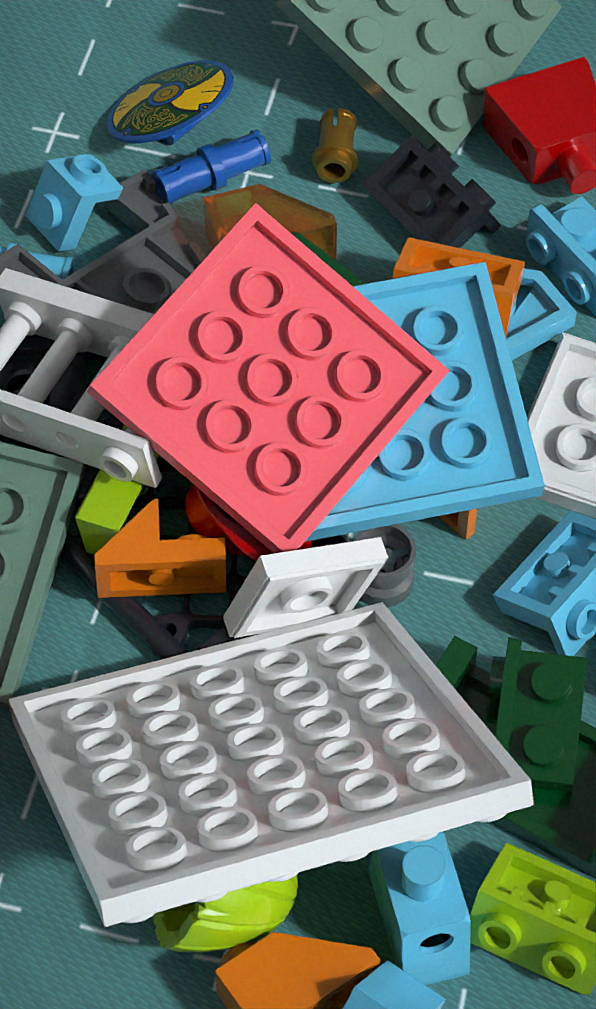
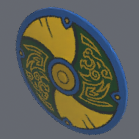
[107,60,234,145]

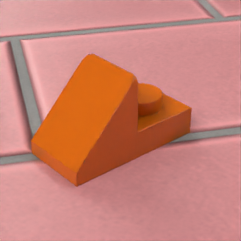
[95,499,226,598]

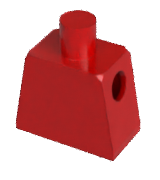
[482,56,596,194]

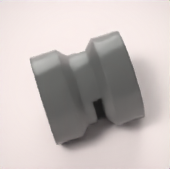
[354,524,416,607]

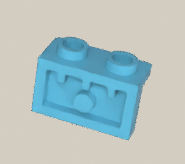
[525,196,596,317]
[493,510,596,656]

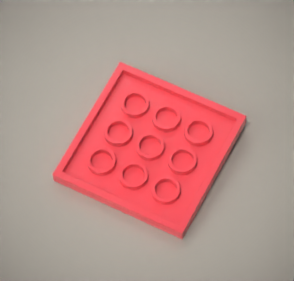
[87,203,450,554]

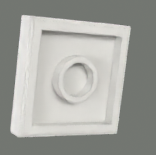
[223,537,388,638]

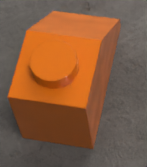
[215,932,380,1009]

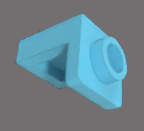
[25,154,123,252]

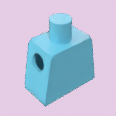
[368,831,471,985]

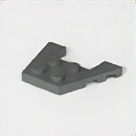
[0,169,206,314]

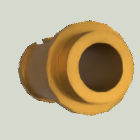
[312,108,358,183]

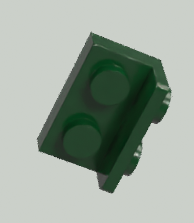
[484,637,588,792]

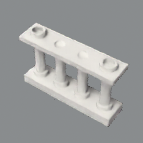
[0,268,162,488]

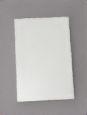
[527,333,596,518]

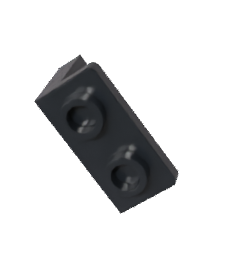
[362,135,502,248]

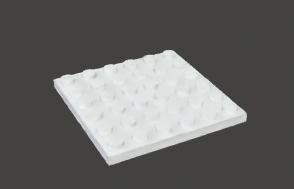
[8,602,533,927]

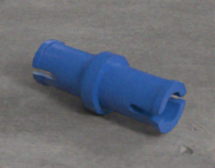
[152,129,271,204]

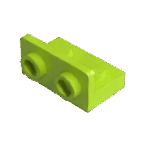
[470,842,596,995]

